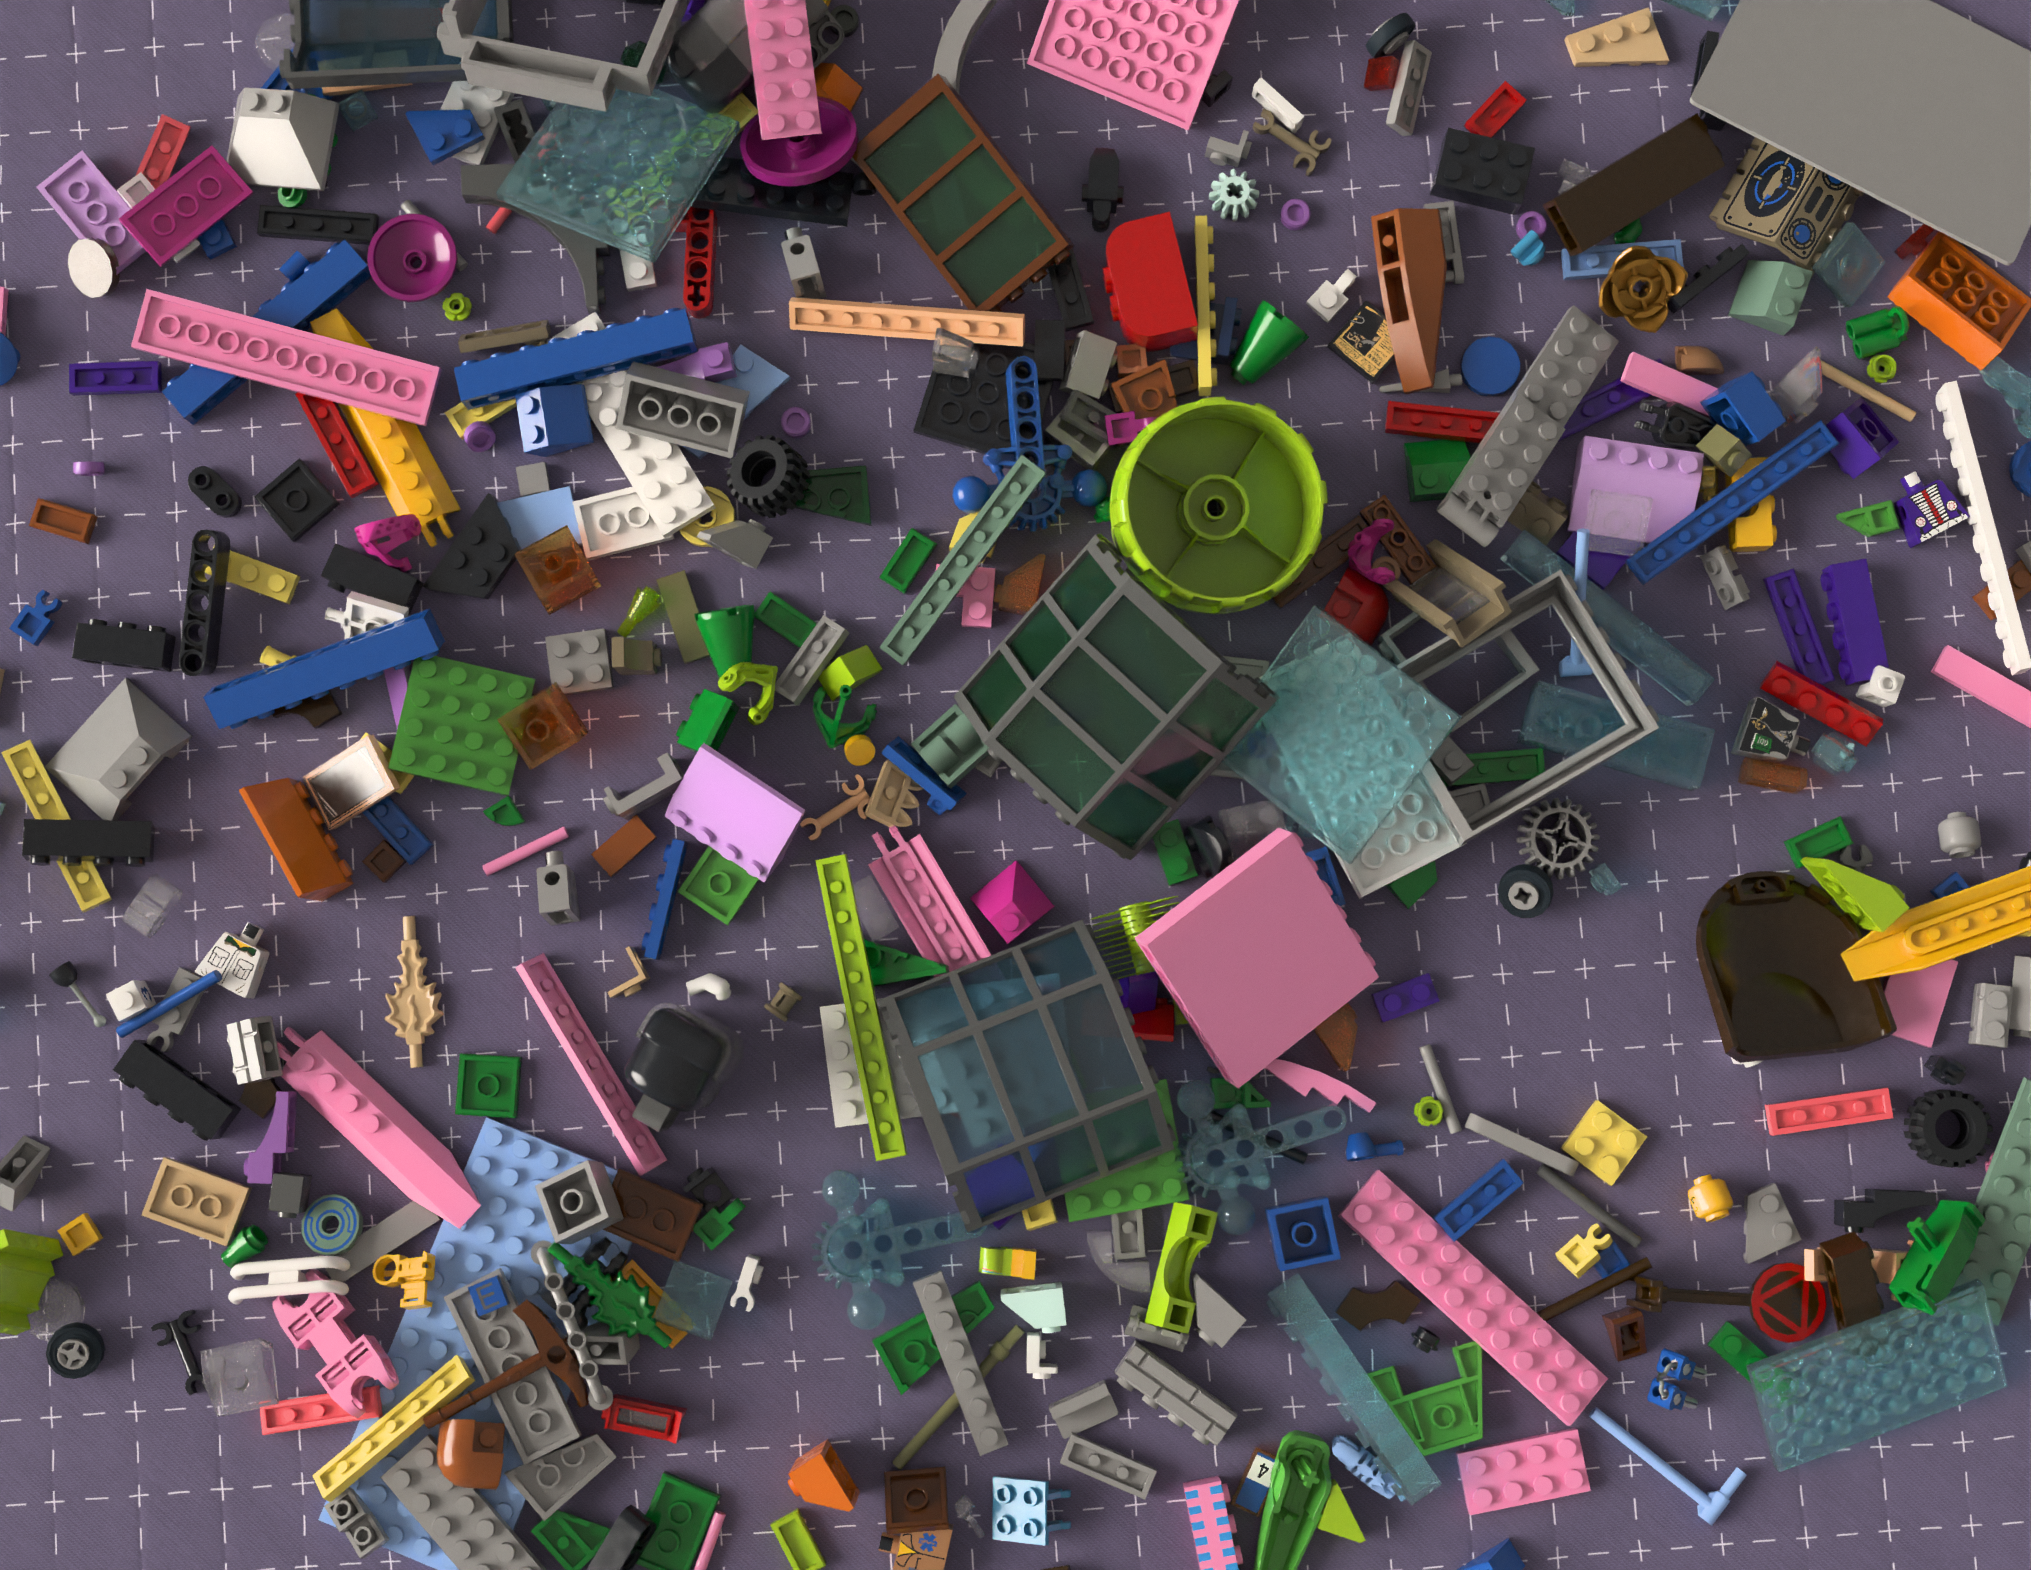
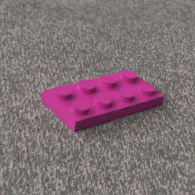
[119,145,253,267]

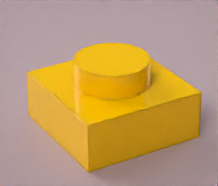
[57,1213,103,1256]

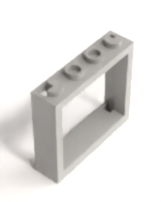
[1377,583,1540,735]

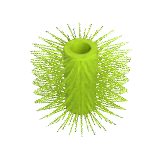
[1090,896,1180,979]

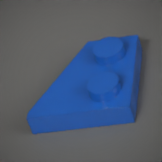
[405,110,485,166]

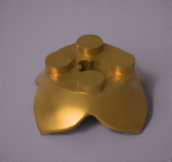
[1598,246,1688,333]

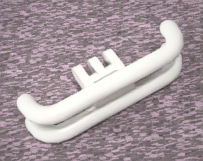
[228,1256,351,1305]

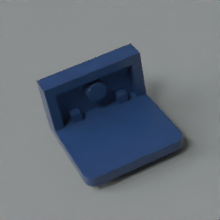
[1170,297,1242,365]

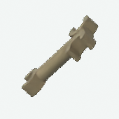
[1252,109,1332,176]

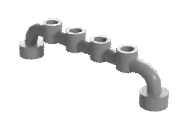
[531,1240,613,1411]

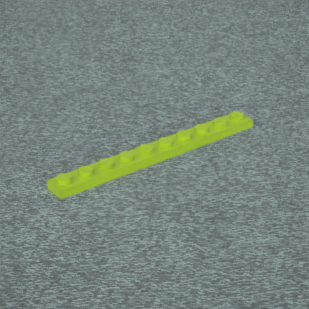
[815,854,908,1161]

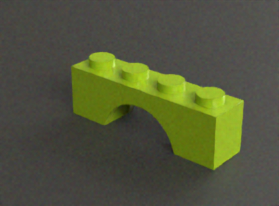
[1145,1202,1218,1334]

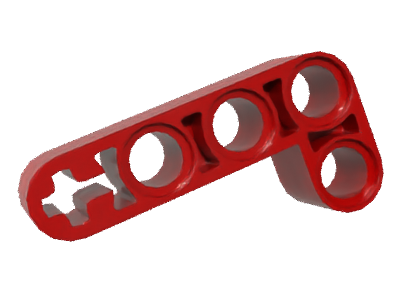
[658,197,717,319]

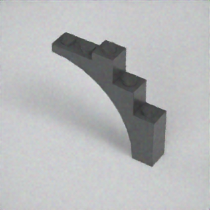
[461,163,615,314]

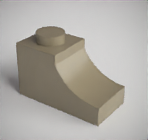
[612,637,662,675]

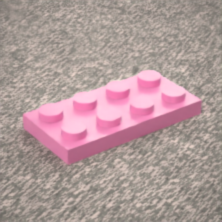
[1455,1428,1591,1515]

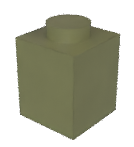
[1696,424,1752,477]

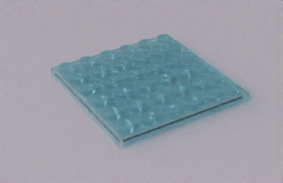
[496,88,740,263]
[1214,605,1462,864]

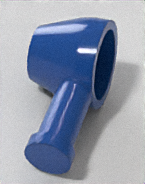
[1346,1132,1404,1162]

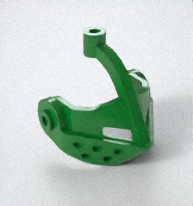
[813,685,877,748]

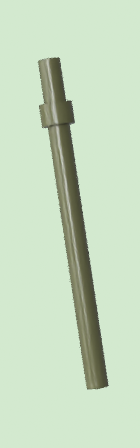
[892,1324,1025,1470]

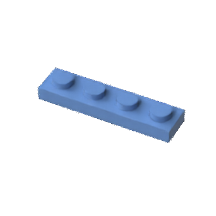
[1561,239,1684,281]

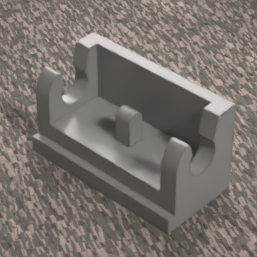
[1044,409,1111,470]

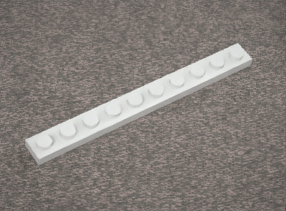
[1936,381,2031,676]

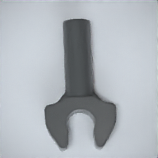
[1839,844,1873,874]

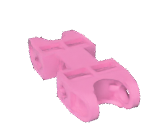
[272,1269,399,1418]

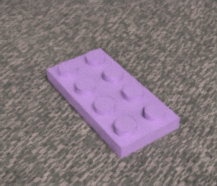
[36,150,146,275]

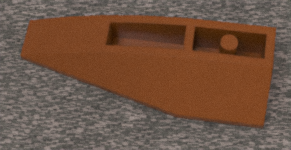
[1371,208,1447,394]

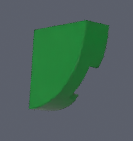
[483,796,526,826]

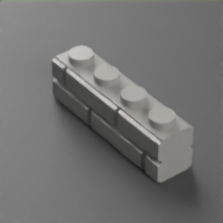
[1114,1340,1237,1446]

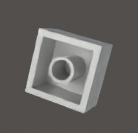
[535,1160,624,1244]

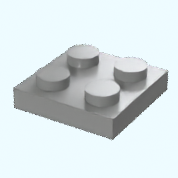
[545,628,614,697]

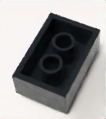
[1430,127,1535,215]

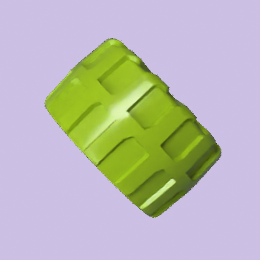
[1110,396,1328,614]

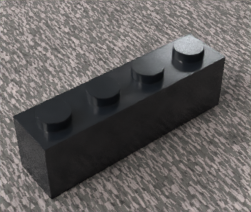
[22,819,155,867]
[113,1040,242,1141]

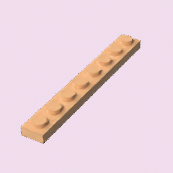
[789,297,1025,347]

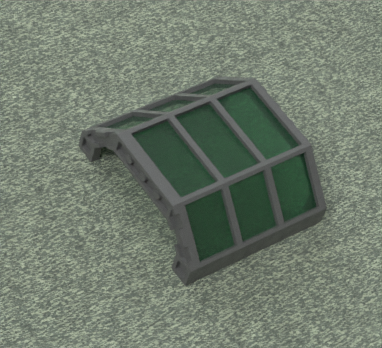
[954,534,1280,860]

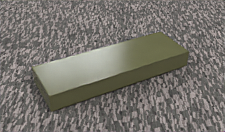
[656,570,710,665]

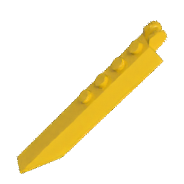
[310,308,461,547]
[1841,866,2031,982]

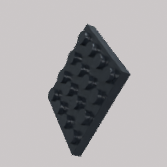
[913,341,1054,459]

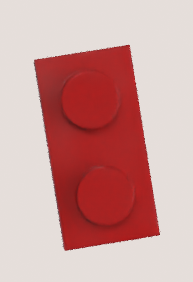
[1464,81,1527,138]

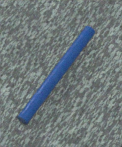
[116,970,222,1038]

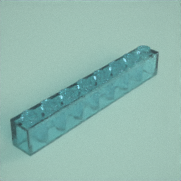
[1500,529,1715,706]
[1265,1273,1442,1506]

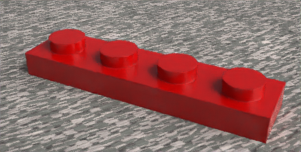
[295,392,379,498]
[1385,401,1500,443]
[1760,661,1883,747]

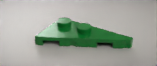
[864,939,949,987]

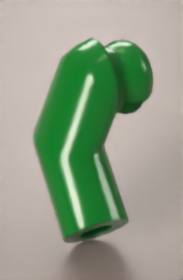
[1614,218,1642,244]

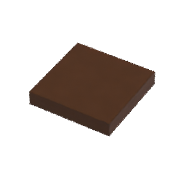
[884,1467,949,1535]

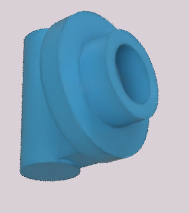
[1510,230,1546,266]

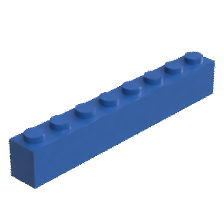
[162,240,372,425]
[454,308,698,410]
[203,609,445,729]

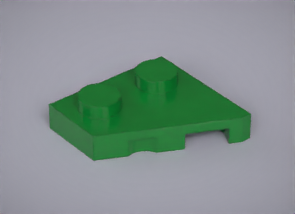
[531,1509,611,1570]

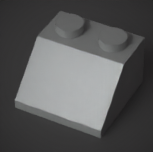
[1192,1273,1246,1348]

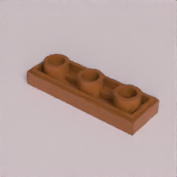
[1359,494,1436,585]

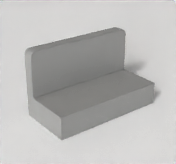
[1049,1380,1118,1439]

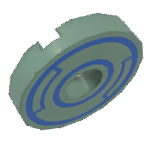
[301,1194,363,1256]

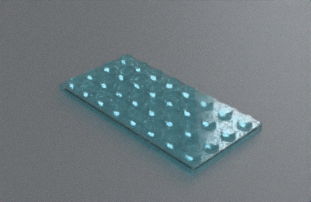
[1746,1279,2008,1473]

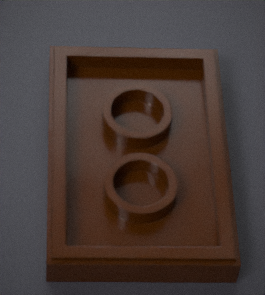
[603,1168,704,1262]

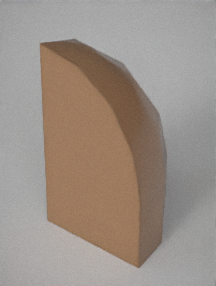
[1675,346,1724,375]

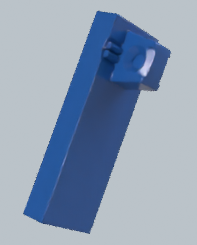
[881,736,967,815]

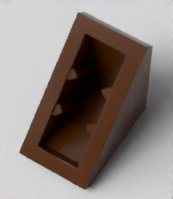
[1602,1306,1647,1362]

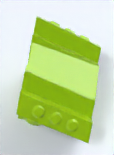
[0,1229,63,1335]

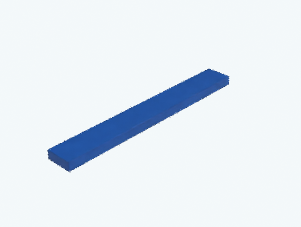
[1625,420,1839,585]

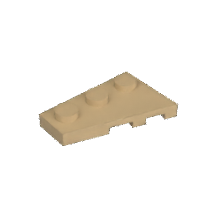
[1564,7,1669,67]

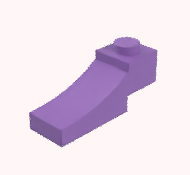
[657,342,737,382]
[244,1091,297,1184]

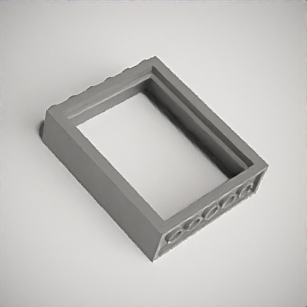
[1366,570,1660,846]

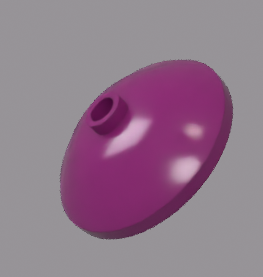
[367,214,457,302]

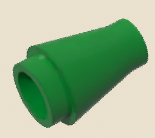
[221,1225,268,1268]

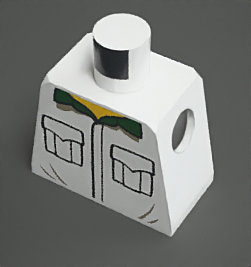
[195,922,269,999]

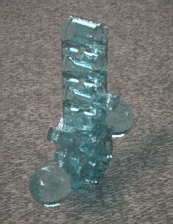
[1175,1080,1347,1235]
[812,1170,987,1330]

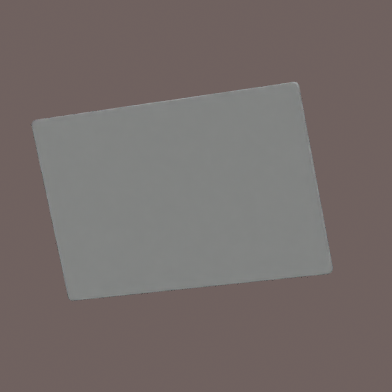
[1690,0,2031,266]

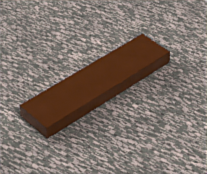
[1272,516,1368,609]

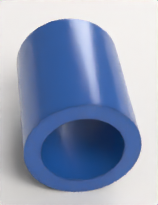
[279,251,311,281]

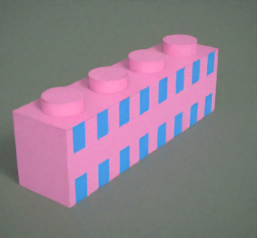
[1183,1476,1243,1570]

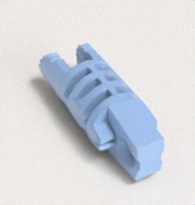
[1332,1435,1401,1499]

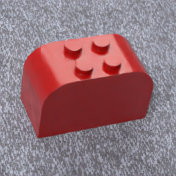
[1103,212,1198,352]

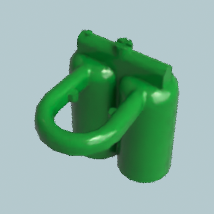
[1846,306,1909,360]

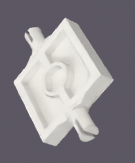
[325,591,409,639]

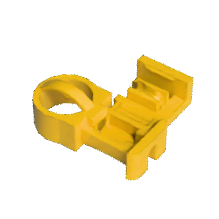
[372,1251,435,1310]

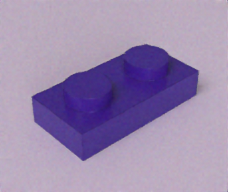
[1371,973,1440,1023]

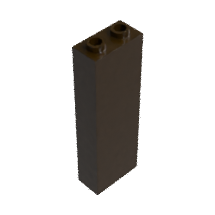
[1543,113,1725,257]

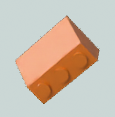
[788,1439,860,1512]

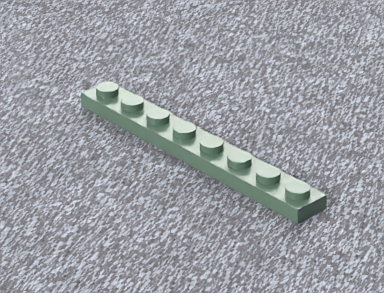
[879,455,1047,665]

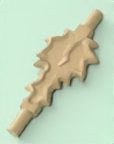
[384,916,444,1068]

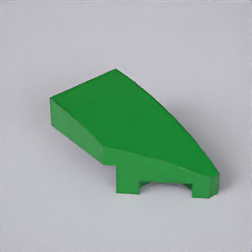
[1210,1078,1271,1109]

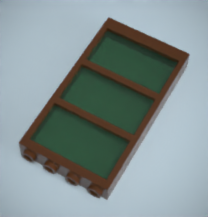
[852,74,1074,312]

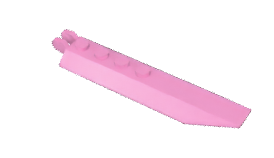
[868,826,1007,990]
[276,1027,481,1229]

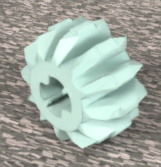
[1209,169,1259,221]

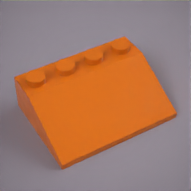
[1887,231,2031,370]
[239,778,354,902]

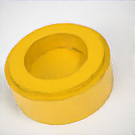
[844,734,875,766]

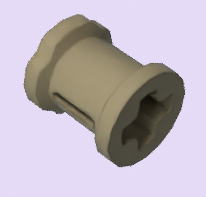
[764,982,803,1022]

